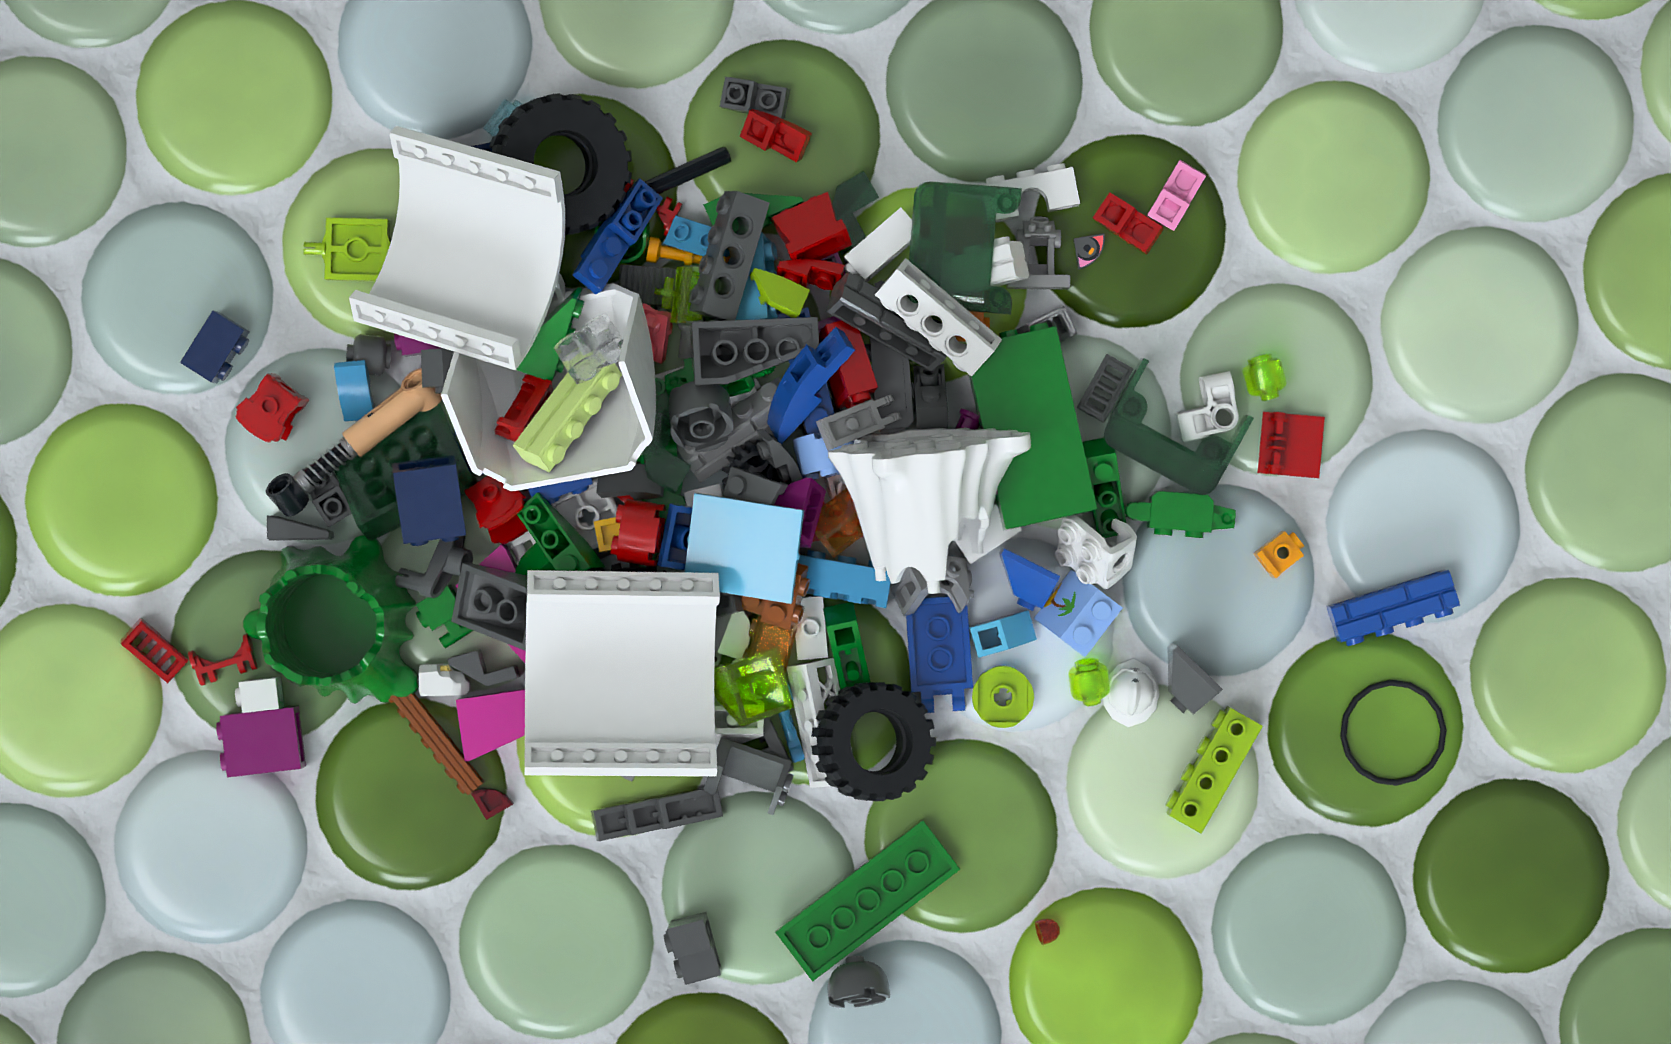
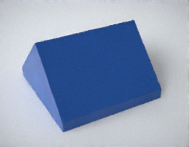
[657,503,692,570]

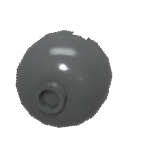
[827,956,890,1008]

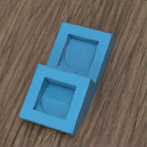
[334,360,375,422]

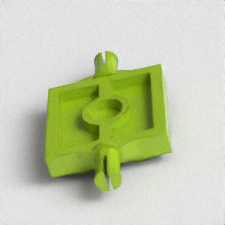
[303,218,391,281]

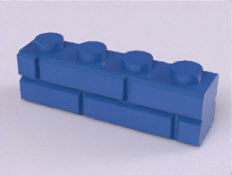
[1326,569,1460,646]

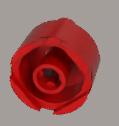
[611,499,666,567]

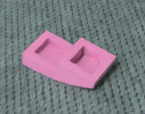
[1147,160,1206,231]

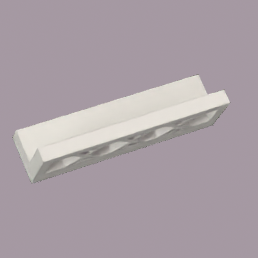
[787,658,853,788]

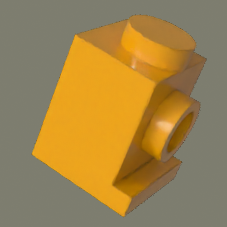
[1253,531,1304,578]

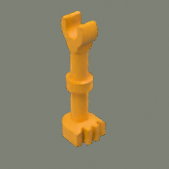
[646,237,730,266]

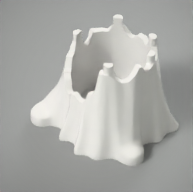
[828,428,1031,594]

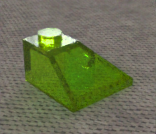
[714,648,794,726]

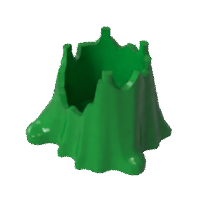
[243,535,419,704]

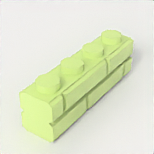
[513,348,622,473]

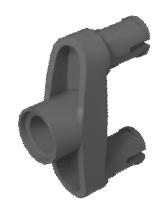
[395,523,473,598]

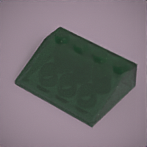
[334,403,478,541]

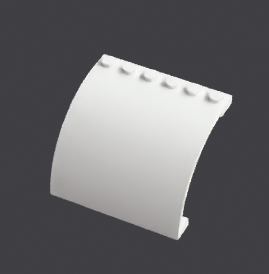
[349,126,565,370]
[525,570,720,776]

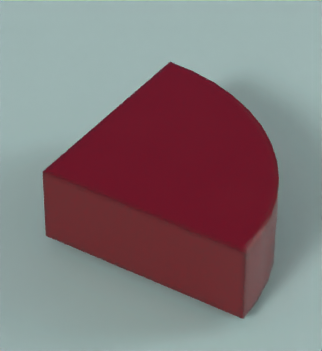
[471,788,514,820]

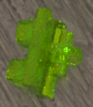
[654,266,703,324]

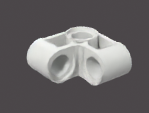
[1176,371,1239,442]

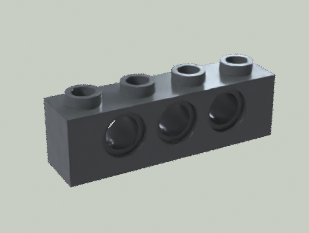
[689,191,770,321]

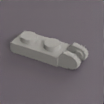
[816,394,902,451]

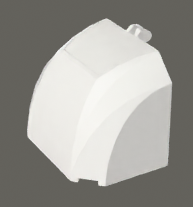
[441,273,656,491]

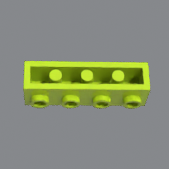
[1165,706,1263,834]

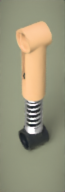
[266,368,442,517]

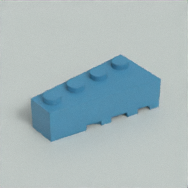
[798,550,891,608]

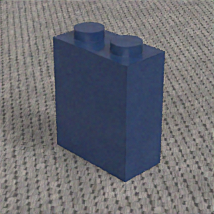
[392,455,466,546]

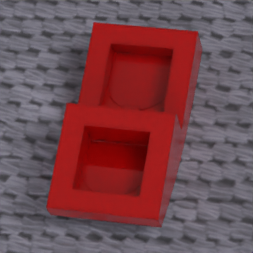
[739,109,812,163]
[1093,192,1164,255]

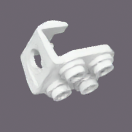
[1055,515,1137,589]

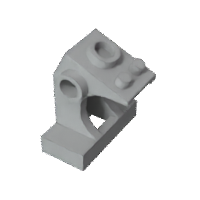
[1006,217,1070,290]
[891,556,974,616]

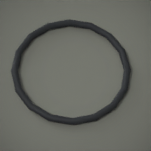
[1340,680,1447,786]

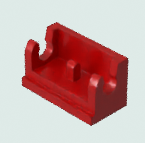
[494,374,553,442]

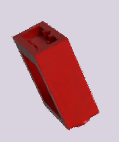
[819,320,878,410]

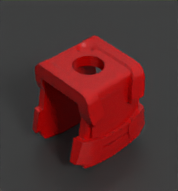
[235,373,309,443]
[464,475,528,545]

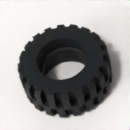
[811,682,936,801]

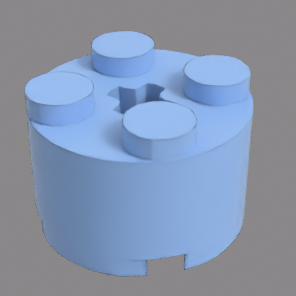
[793,433,854,480]

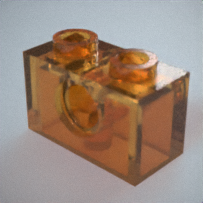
[815,488,863,558]

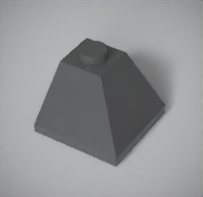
[1167,643,1223,714]

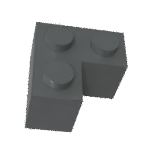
[663,912,722,985]

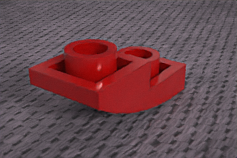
[777,259,845,290]

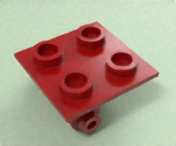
[1257,412,1325,478]

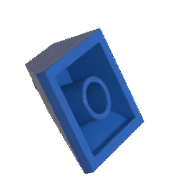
[999,548,1060,611]

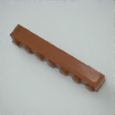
[389,693,485,795]

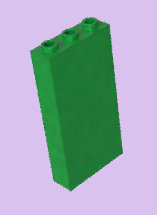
[968,323,1097,531]

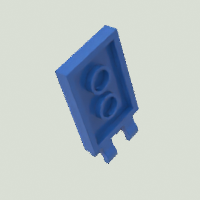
[906,597,973,713]

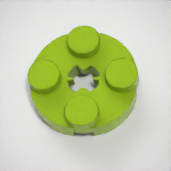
[972,666,1034,728]

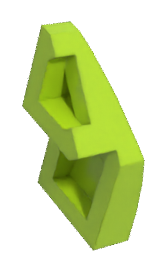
[749,268,810,318]

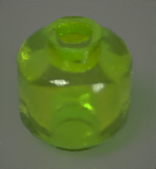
[1242,353,1287,401]
[1068,658,1110,706]

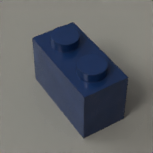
[180,310,250,384]

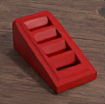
[120,618,189,683]

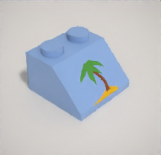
[1034,569,1123,657]

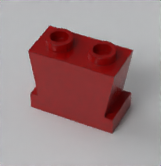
[771,191,852,260]

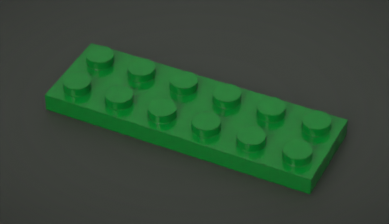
[775,819,960,982]

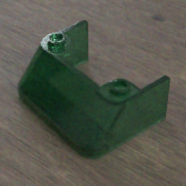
[1104,358,1254,495]

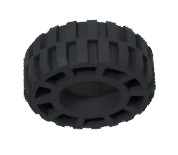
[489,93,632,235]

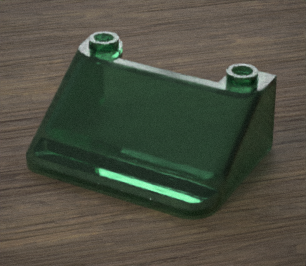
[907,181,1022,315]

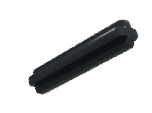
[645,147,731,194]

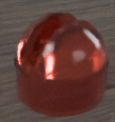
[1035,918,1060,945]

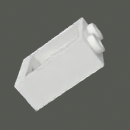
[844,208,921,282]

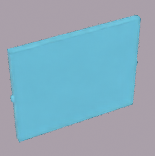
[685,493,804,604]

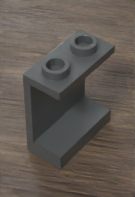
[703,737,794,815]

